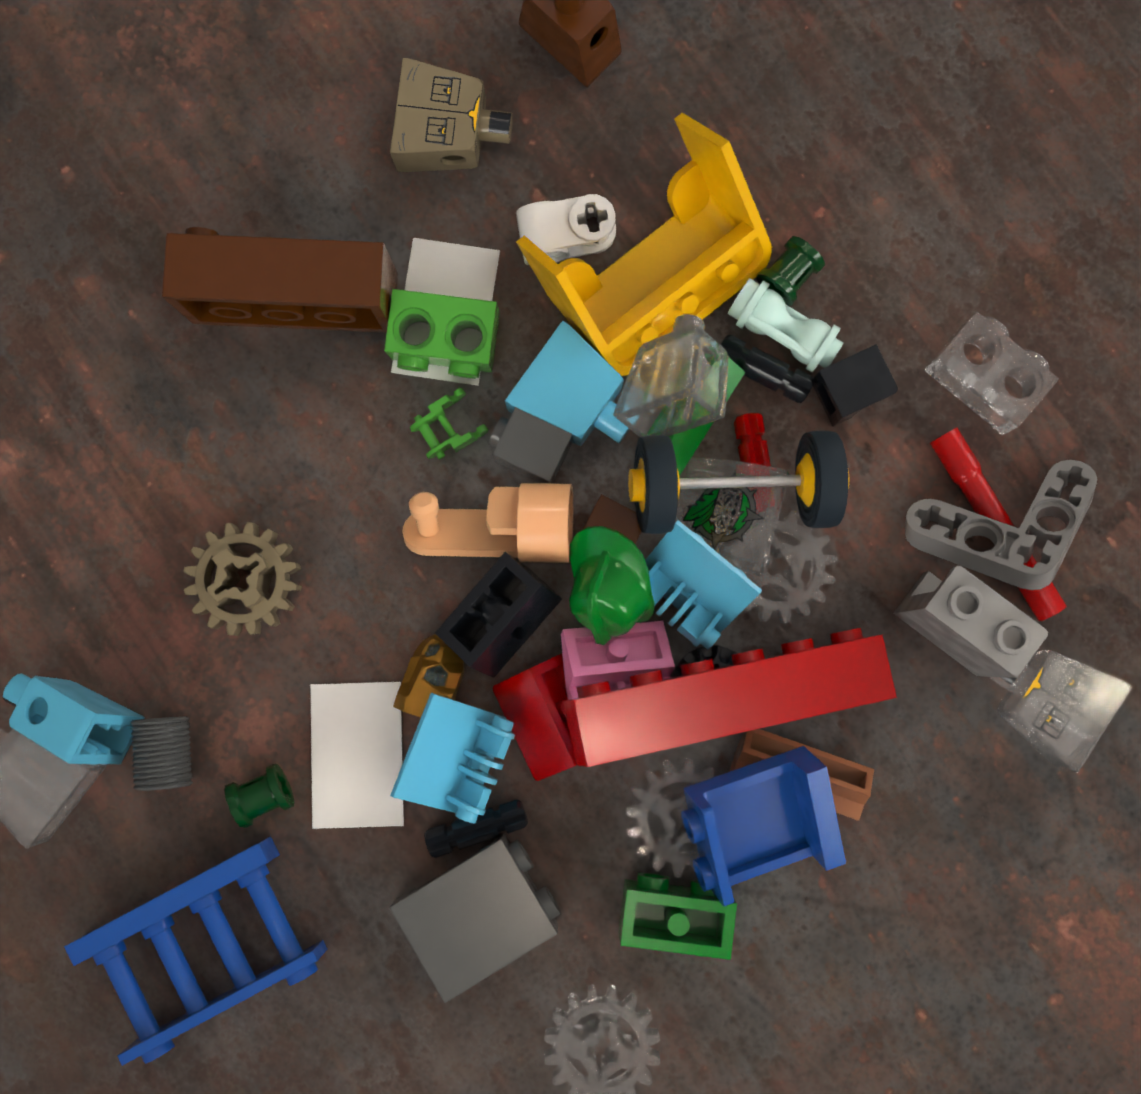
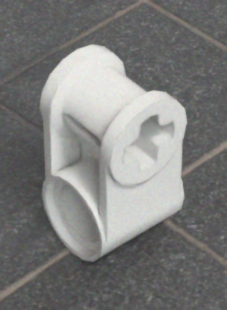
[516,194,616,265]

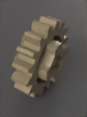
[184,522,302,636]

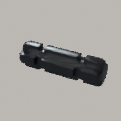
[717,335,814,403]
[424,800,528,858]

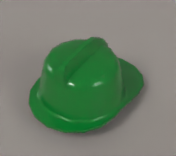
[569,526,655,645]

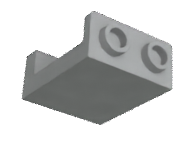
[893,566,1048,678]

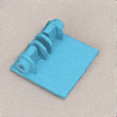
[645,520,762,650]
[390,693,515,824]

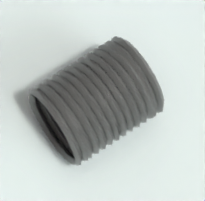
[130,716,193,791]

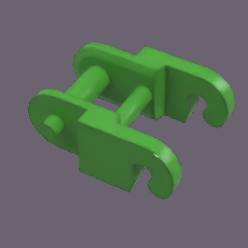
[410,388,489,460]

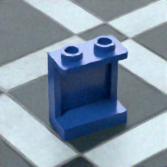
[681,746,846,907]

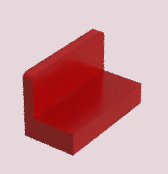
[493,653,577,781]

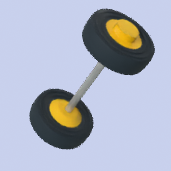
[628,431,849,534]

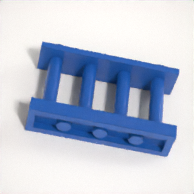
[64,836,328,1066]

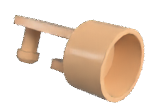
[402,483,573,563]

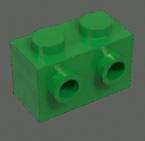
[618,873,737,960]

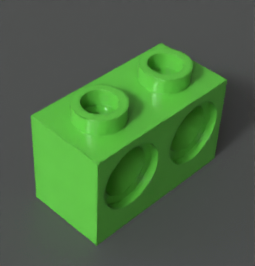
[384,289,500,379]

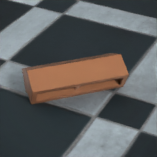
[729,729,874,821]

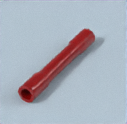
[930,427,1067,622]

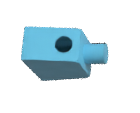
[505,320,637,446]
[3,673,145,764]

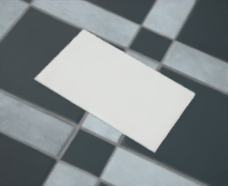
[391,238,500,386]
[310,682,404,829]

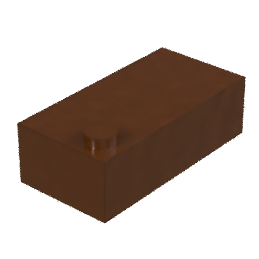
[162,227,398,333]

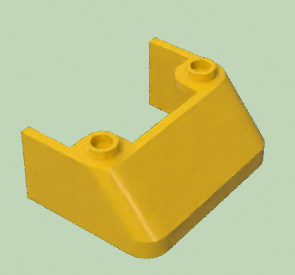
[516,113,772,376]

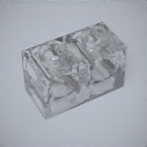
[924,312,1059,435]

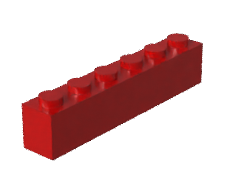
[563,628,897,767]

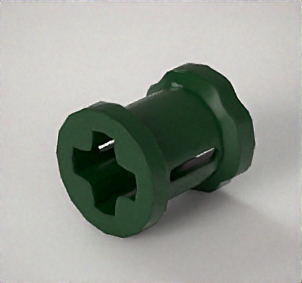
[757,236,825,306]
[224,763,294,828]

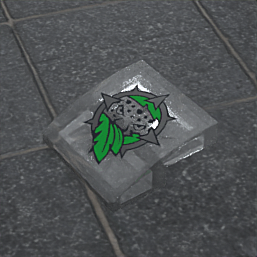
[675,458,789,577]

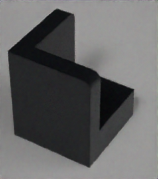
[813,344,898,427]

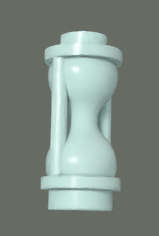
[727,278,843,372]

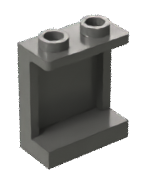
[389,833,561,1003]

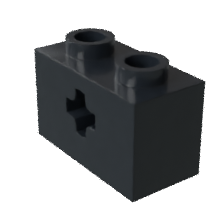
[435,552,562,678]

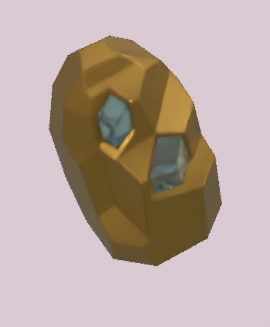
[393,634,465,718]

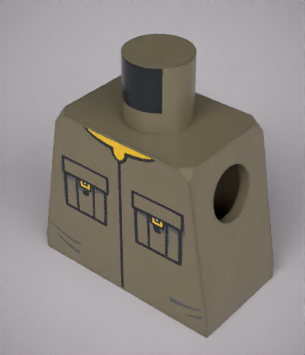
[390,58,513,172]

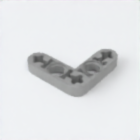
[905,460,1097,590]

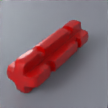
[734,413,777,515]

